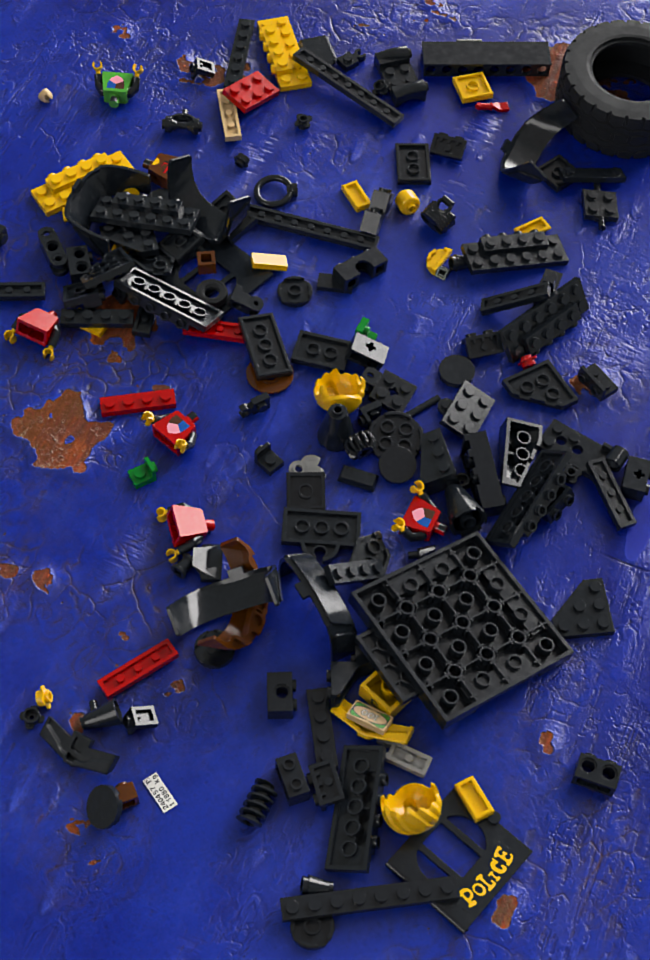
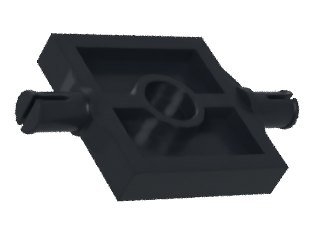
[581,183,619,231]

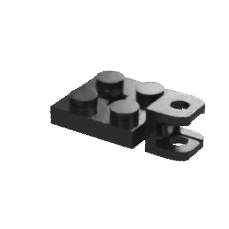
[360,367,417,412]

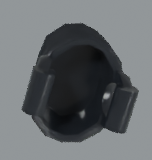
[421,195,456,234]

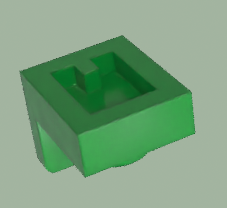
[355,317,378,341]
[127,456,158,489]

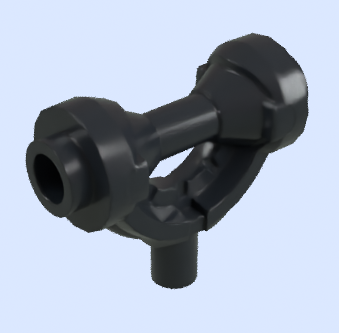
[162,109,203,135]

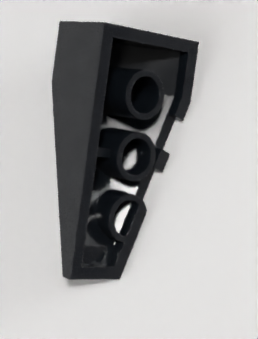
[498,417,543,489]

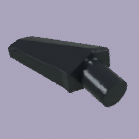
[408,545,435,560]

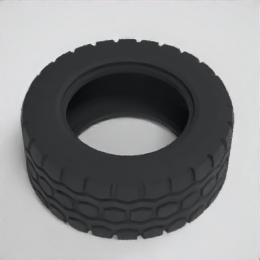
[555,20,650,159]

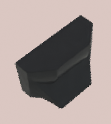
[192,544,223,583]

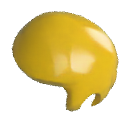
[313,368,366,414]
[380,782,442,835]

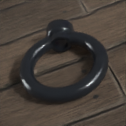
[254,175,298,208]

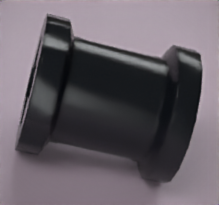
[171,553,193,579]

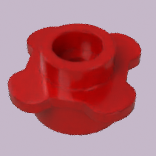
[517,354,537,370]

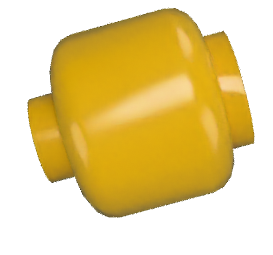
[395,189,420,215]

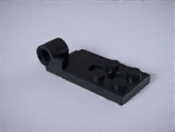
[538,419,629,481]

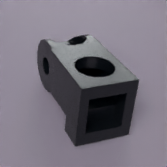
[227,284,264,316]

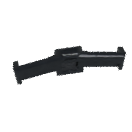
[39,716,120,775]

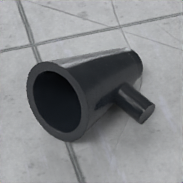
[80,698,123,730]

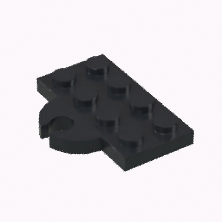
[281,507,361,565]

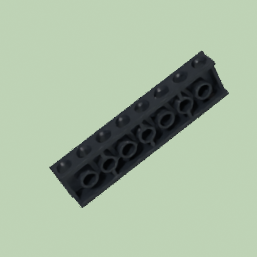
[421,42,552,76]

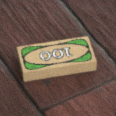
[346,700,394,736]

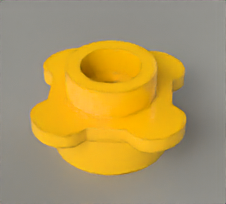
[35,685,53,709]

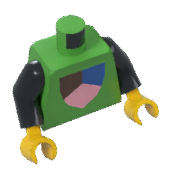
[92,61,144,108]

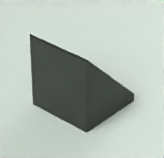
[435,266,452,281]

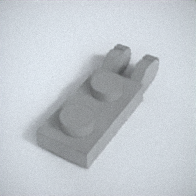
[376,739,433,779]

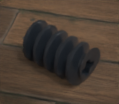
[236,778,278,828]

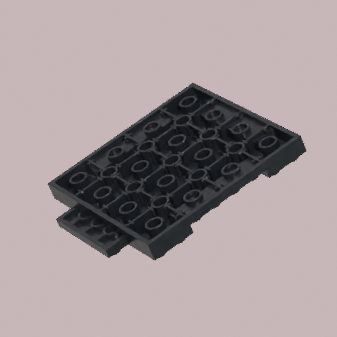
[348,531,574,730]

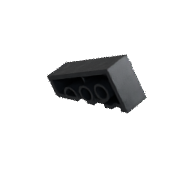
[460,430,507,517]

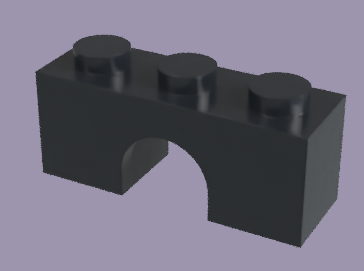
[332,246,388,292]

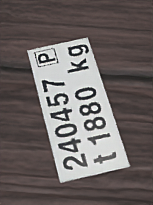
[143,772,178,813]

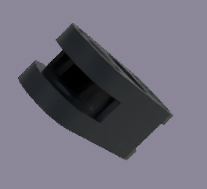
[38,227,69,277]

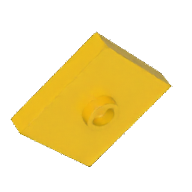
[452,71,494,104]

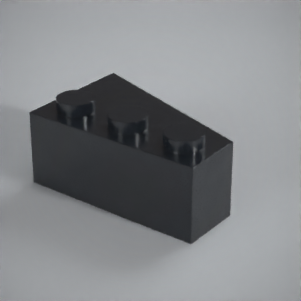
[420,428,460,495]

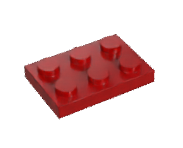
[222,71,280,114]

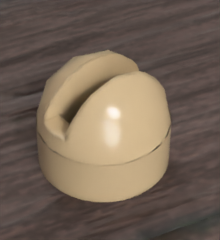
[38,88,53,103]

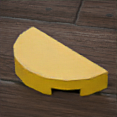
[426,247,453,276]

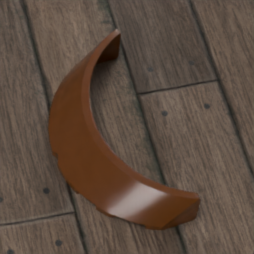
[197,537,268,650]

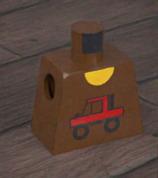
[143,153,177,189]

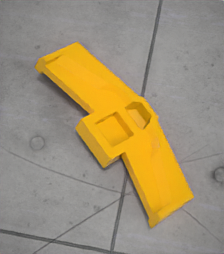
[330,699,414,745]

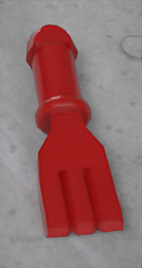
[475,102,509,112]

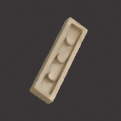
[217,89,242,142]

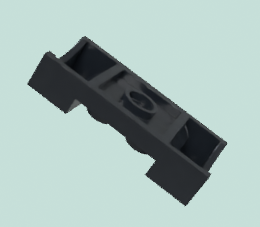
[374,46,429,107]

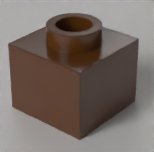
[197,251,216,275]
[115,781,140,810]

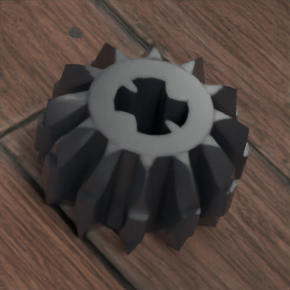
[344,430,377,460]

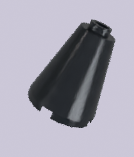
[317,404,354,452]
[444,484,487,537]

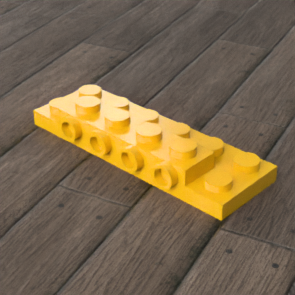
[257,16,312,92]
[30,151,134,217]

